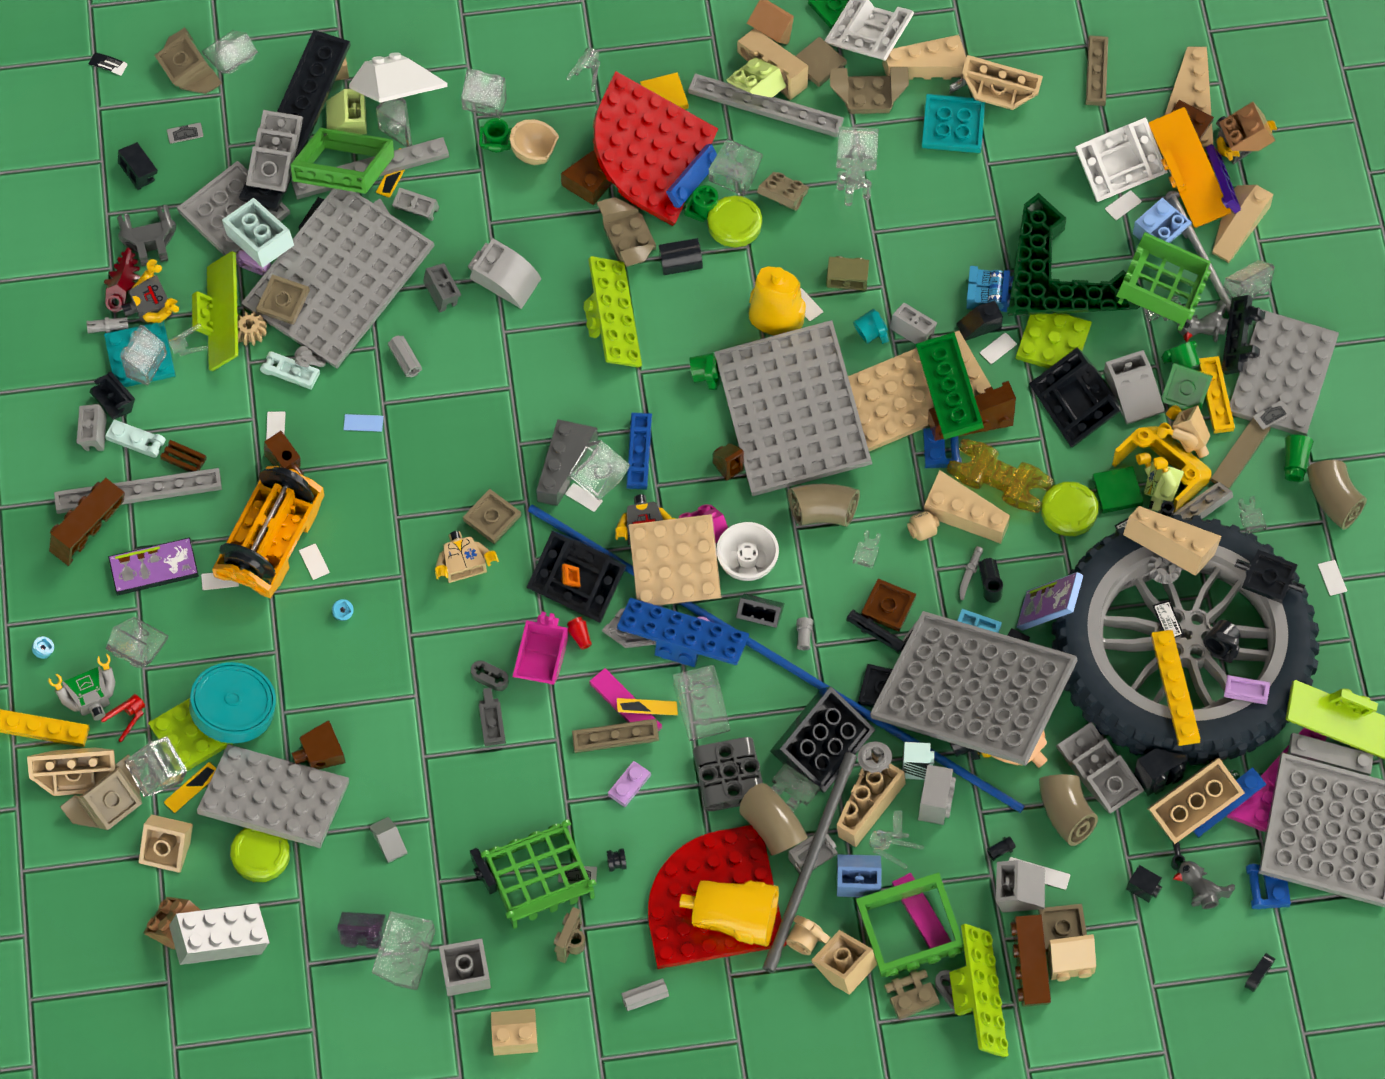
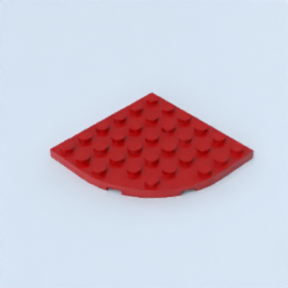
[593,71,718,226]
[648,825,787,969]

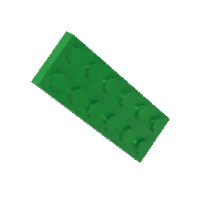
[916,332,984,440]

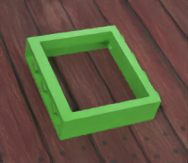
[291,128,394,194]
[856,872,964,977]

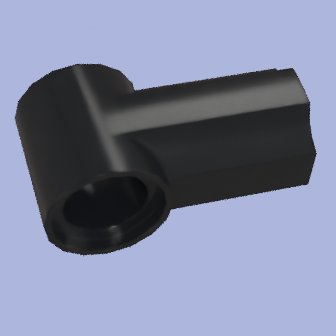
[978,558,1003,603]

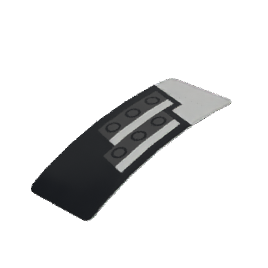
[88,53,127,76]

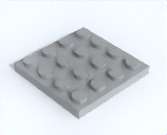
[177,161,290,255]

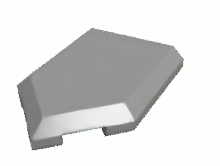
[602,605,663,648]

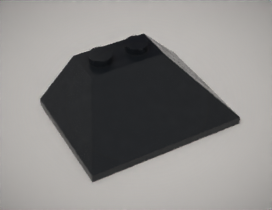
[1029,347,1121,448]
[527,531,626,623]

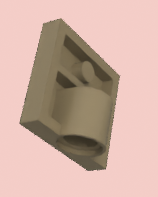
[757,172,809,211]
[554,907,586,964]

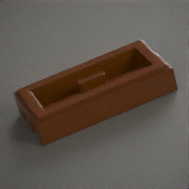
[160,440,207,472]

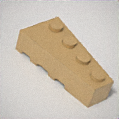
[1123,506,1222,576]

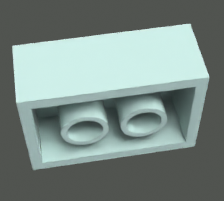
[222,198,294,268]

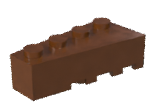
[561,150,612,206]
[49,478,125,566]

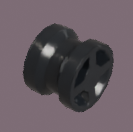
[606,848,627,872]

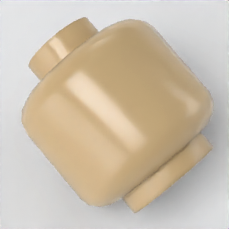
[907,511,940,541]

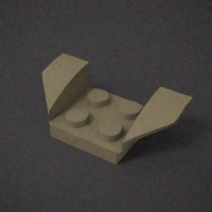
[154,27,222,94]
[830,67,909,114]
[597,197,656,267]
[60,754,142,830]

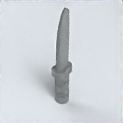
[960,546,983,600]

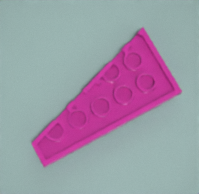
[1227,728,1327,832]

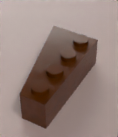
[928,381,1016,441]
[1010,914,1051,1007]

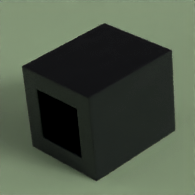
[1126,865,1162,903]

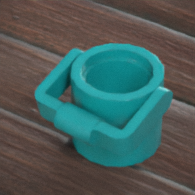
[853,309,889,344]

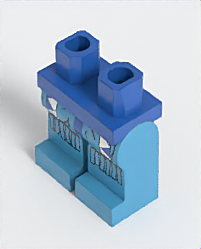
[966,266,1013,312]

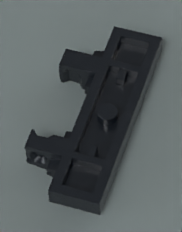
[1222,295,1265,375]

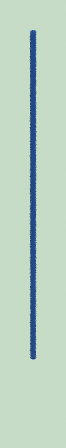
[528,504,1025,813]

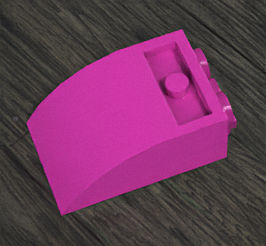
[512,611,568,685]

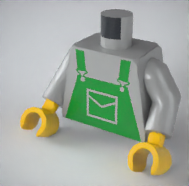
[48,653,115,720]

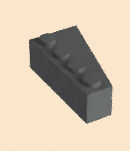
[537,419,598,506]

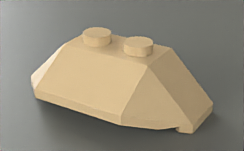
[962,55,1043,110]
[27,748,116,796]

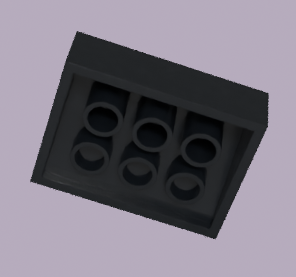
[770,686,875,793]

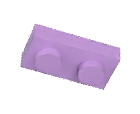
[608,761,651,807]

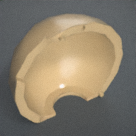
[509,119,559,166]

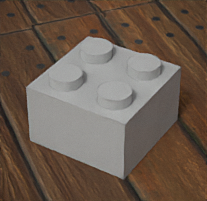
[918,765,956,825]
[439,939,491,996]

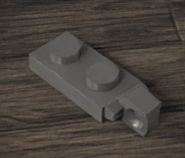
[479,688,506,746]

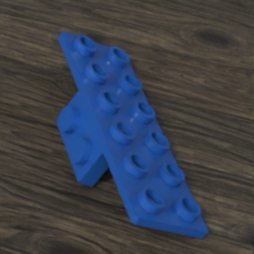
[617,598,749,667]

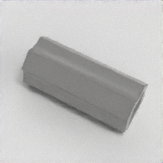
[388,335,422,378]
[621,978,669,1011]

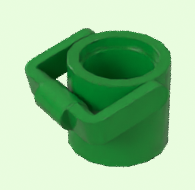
[479,118,512,153]
[684,185,719,222]
[1161,340,1201,368]
[690,353,719,390]

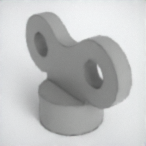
[295,346,326,367]

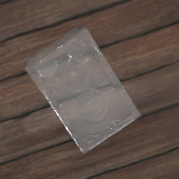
[673,665,731,741]

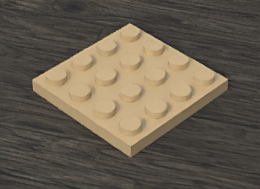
[629,514,721,606]

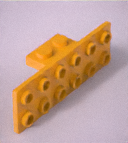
[1149,107,1231,228]

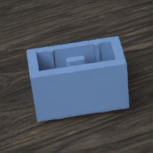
[837,854,881,897]

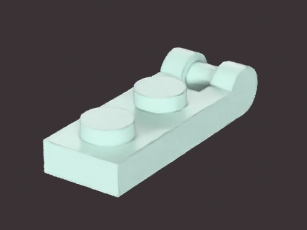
[260,352,320,390]
[105,419,166,458]

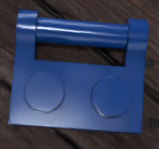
[923,428,962,468]
[1246,864,1291,909]

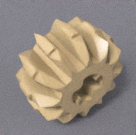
[237,311,267,346]

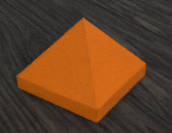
[561,564,580,588]

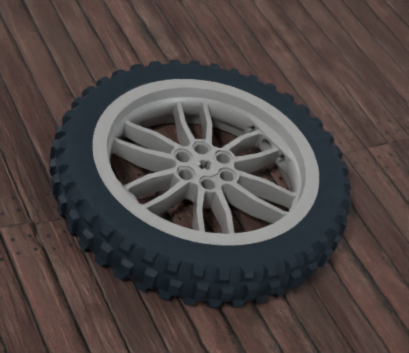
[1052,514,1320,766]

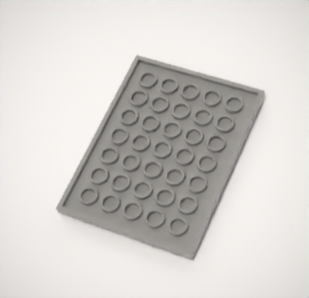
[870,611,1078,766]

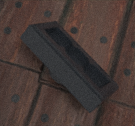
[470,848,497,894]

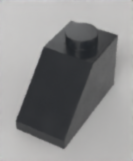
[956,300,1003,341]

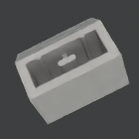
[996,860,1045,912]

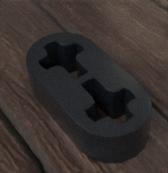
[1244,953,1276,992]

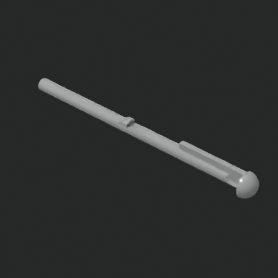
[1165,190,1231,315]

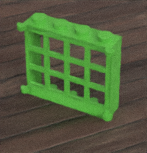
[1117,232,1211,331]
[480,819,597,929]

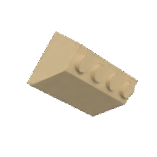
[1147,758,1245,844]

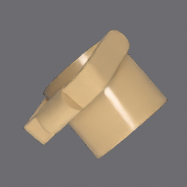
[786,915,830,955]

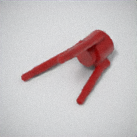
[101,694,145,742]

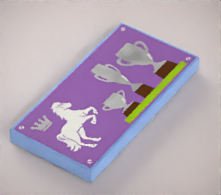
[1016,572,1083,631]

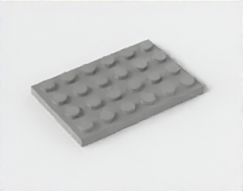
[1230,309,1339,436]
[197,744,349,848]

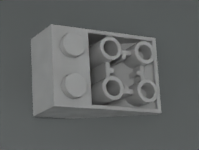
[1103,350,1165,424]

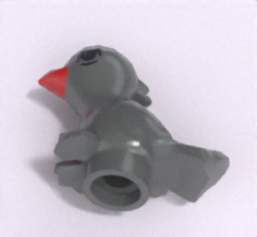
[1177,300,1229,343]
[1173,861,1235,909]

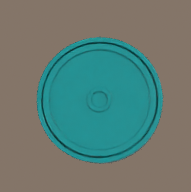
[189,662,276,743]

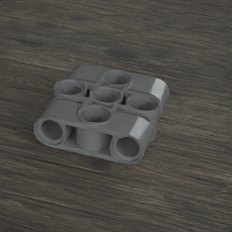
[693,737,763,811]

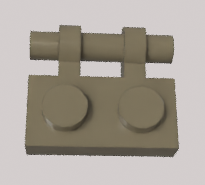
[884,969,940,1020]

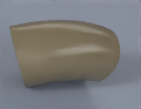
[1307,460,1367,530]
[788,484,860,527]
[1039,774,1098,846]
[739,783,808,855]

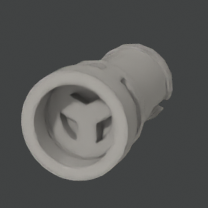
[796,617,813,650]

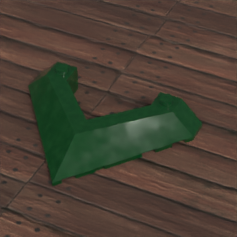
[1008,193,1143,316]

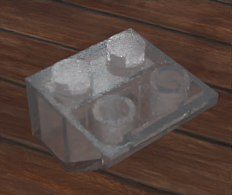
[461,69,507,119]
[709,138,763,196]
[1223,260,1275,299]
[121,325,167,386]
[124,736,187,798]

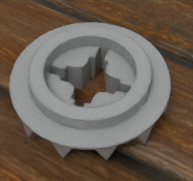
[1147,554,1182,584]
[858,741,892,774]

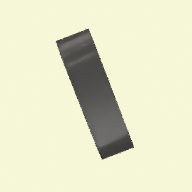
[471,661,509,691]

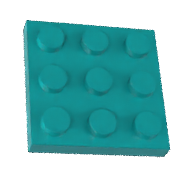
[922,94,985,153]
[104,321,176,387]

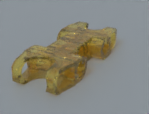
[947,439,1054,513]

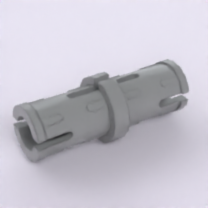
[86,317,128,334]

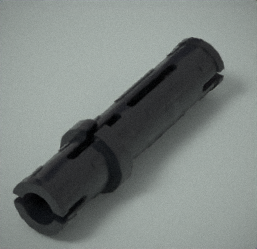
[846,609,906,653]

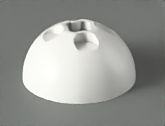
[717,522,779,581]

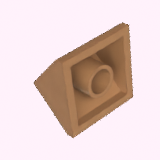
[747,0,794,44]

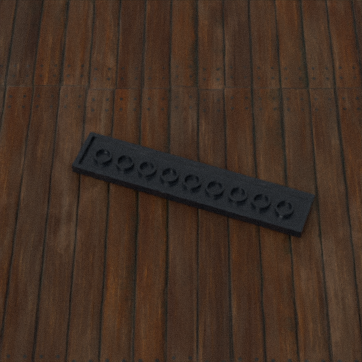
[239,30,351,212]

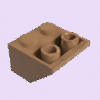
[1219,102,1275,151]
[143,897,202,950]

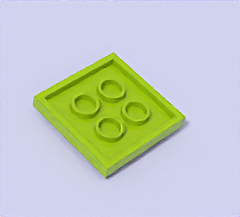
[1016,313,1092,369]
[148,698,234,775]

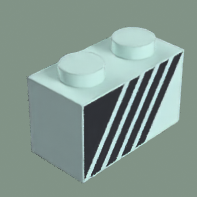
[902,742,934,780]

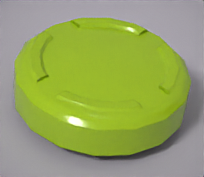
[707,195,762,248]
[1041,482,1098,536]
[230,827,290,882]

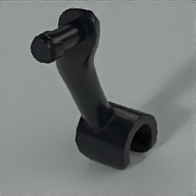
[1171,842,1185,870]

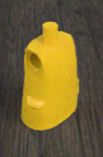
[749,266,806,336]
[680,880,779,947]

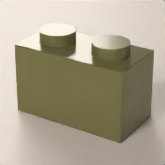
[827,256,869,291]

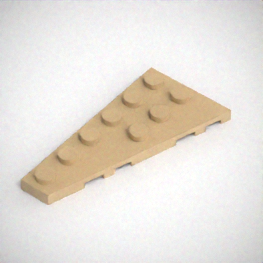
[1156,47,1213,150]

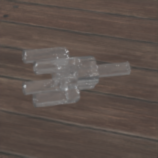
[837,154,872,206]

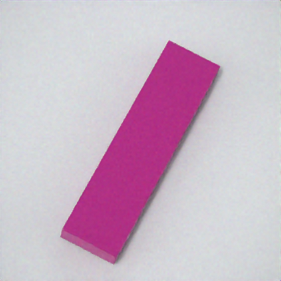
[589,668,662,731]
[892,873,952,949]

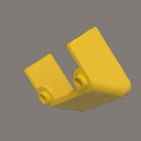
[1112,426,1212,513]

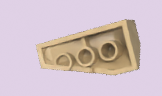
[1212,185,1274,263]

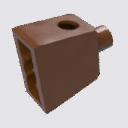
[264,431,304,476]
[291,720,346,769]

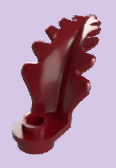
[104,247,140,312]

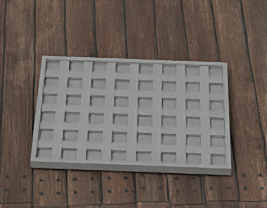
[241,188,435,369]
[714,320,872,496]

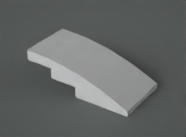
[246,110,303,192]
[1056,722,1144,814]

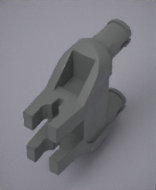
[117,205,176,266]

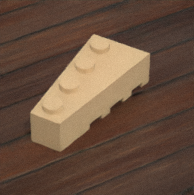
[737,28,808,100]
[882,35,966,80]
[924,470,1010,544]
[837,753,906,847]

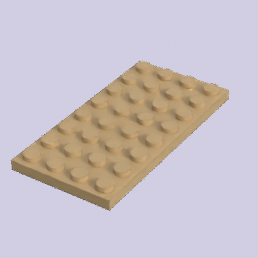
[848,330,991,452]

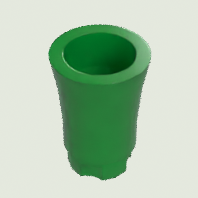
[1284,435,1314,482]

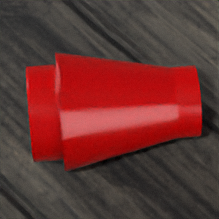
[567,617,592,650]

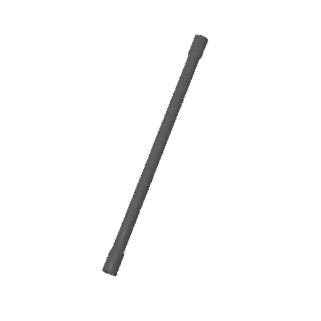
[762,752,857,973]

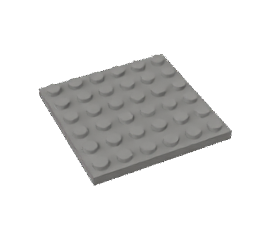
[1259,753,1385,907]

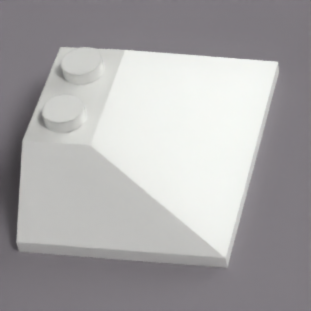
[825,0,914,61]
[349,53,447,102]
[1075,118,1168,202]

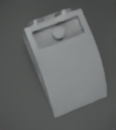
[468,238,542,309]

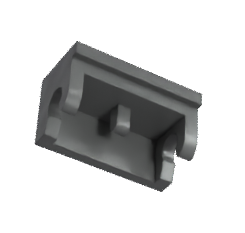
[423,263,461,312]

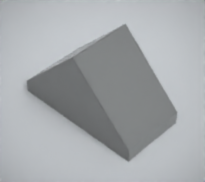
[369,817,408,863]

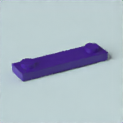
[1206,144,1241,213]

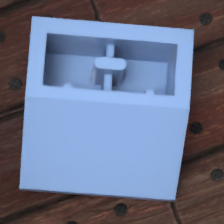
[1133,198,1192,243]

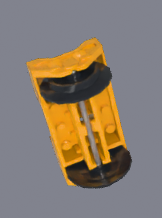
[212,466,325,599]

